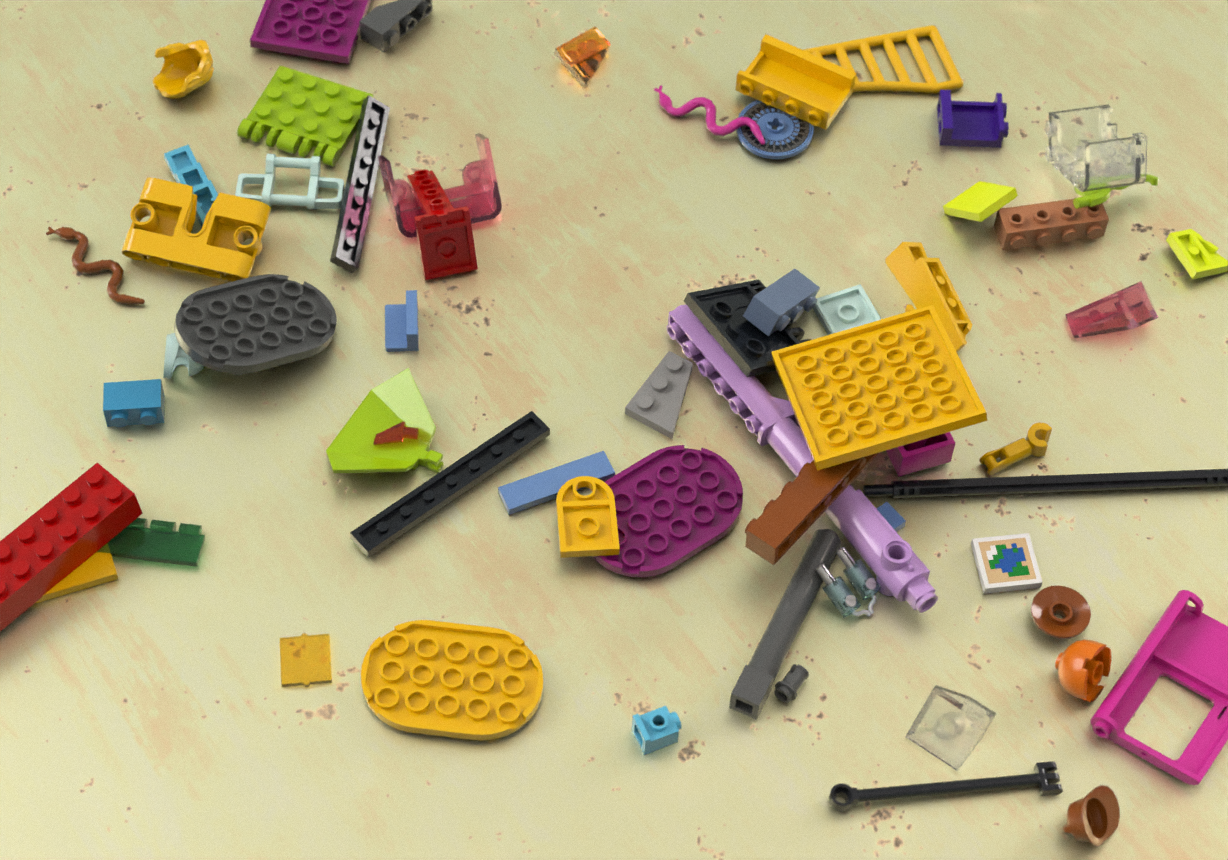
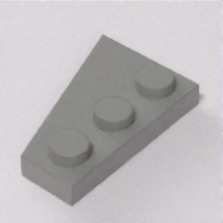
[625,351,693,439]

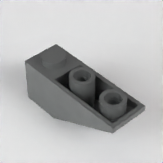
[359,0,433,53]

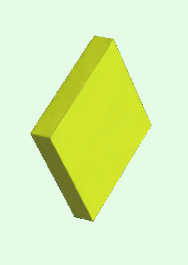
[943,181,1018,222]

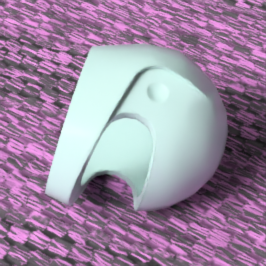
[163,333,205,379]

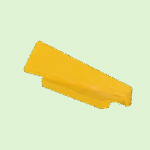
[885,242,972,352]

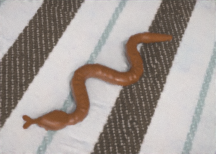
[46,227,145,304]

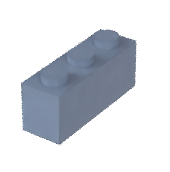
[743,269,820,336]

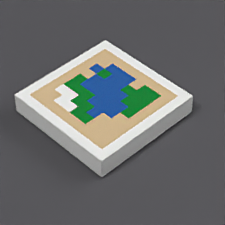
[971,533,1042,594]

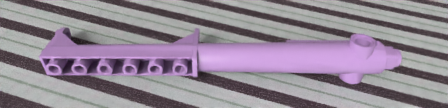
[667,305,938,613]

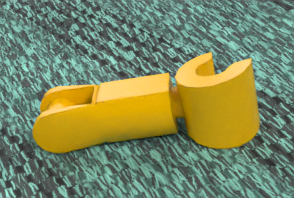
[979,422,1052,476]

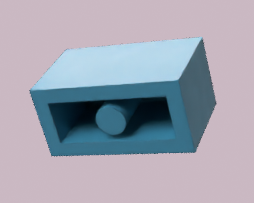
[103,379,165,427]

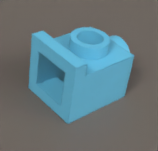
[632,706,681,755]

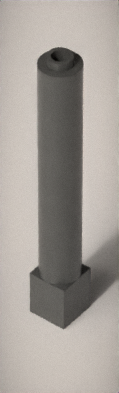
[729,529,842,720]

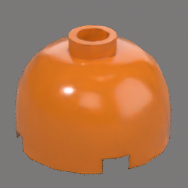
[1055,639,1112,702]

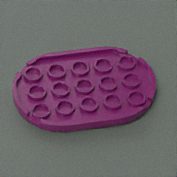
[592,445,743,577]

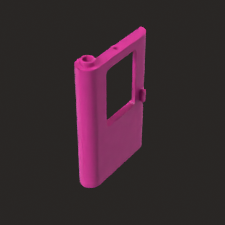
[1090,590,1228,785]

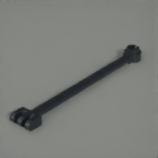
[829,761,1063,811]

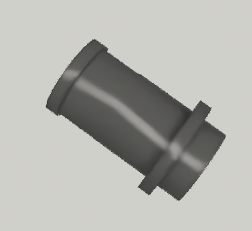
[774,664,809,703]

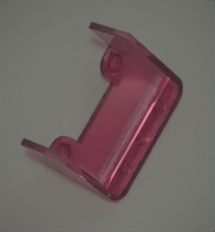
[378,133,502,238]

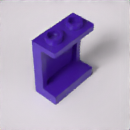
[937,90,1009,148]

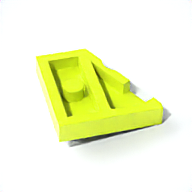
[1166,229,1228,279]

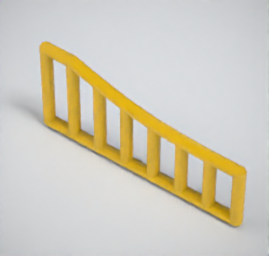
[804,25,964,94]

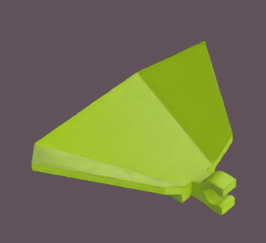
[326,368,444,474]

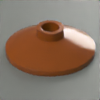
[1031,586,1091,639]

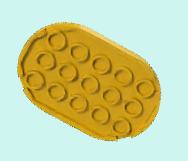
[361,620,543,740]

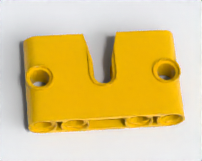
[121,177,271,282]

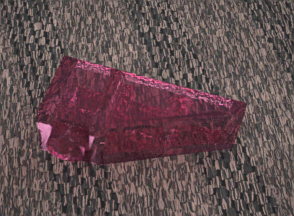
[1065,281,1159,338]

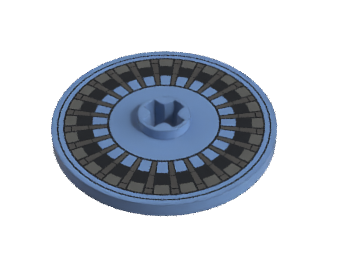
[736,100,814,159]

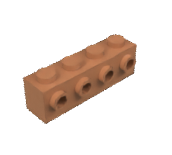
[994,199,1109,250]

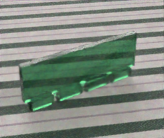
[97,518,205,567]

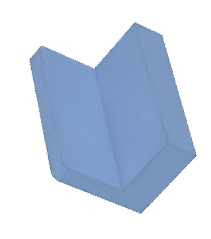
[385,290,419,352]

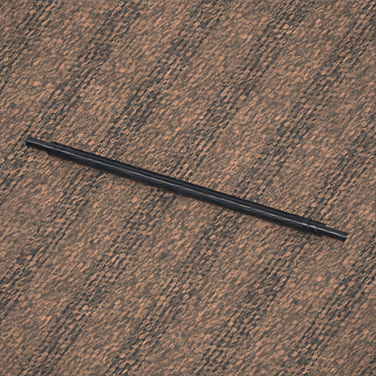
[863,469,1228,498]

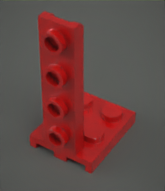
[407,169,478,280]

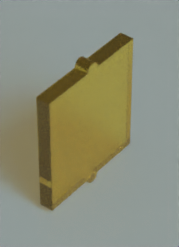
[280,633,332,688]

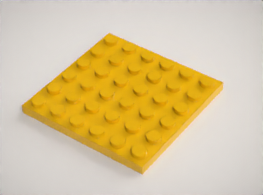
[771,304,987,471]

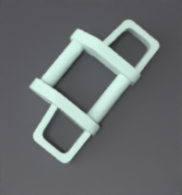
[235,154,345,210]

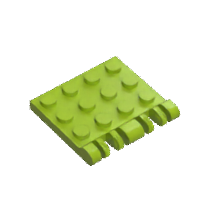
[237,65,373,167]

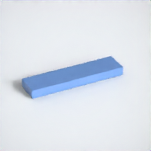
[498,451,615,515]

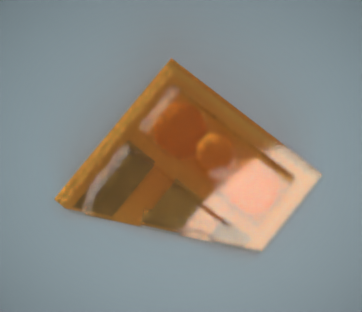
[554,26,610,89]

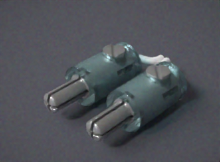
[816,547,881,618]

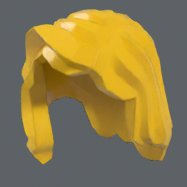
[153,40,214,99]

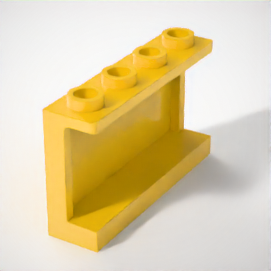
[735,34,857,130]

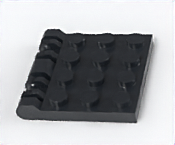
[684,280,811,377]

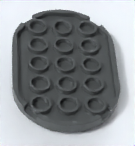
[174,274,337,375]

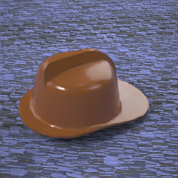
[1062,785,1120,847]

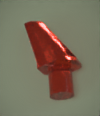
[373,421,419,445]

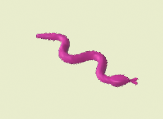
[654,85,765,145]

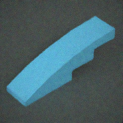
[164,145,218,226]

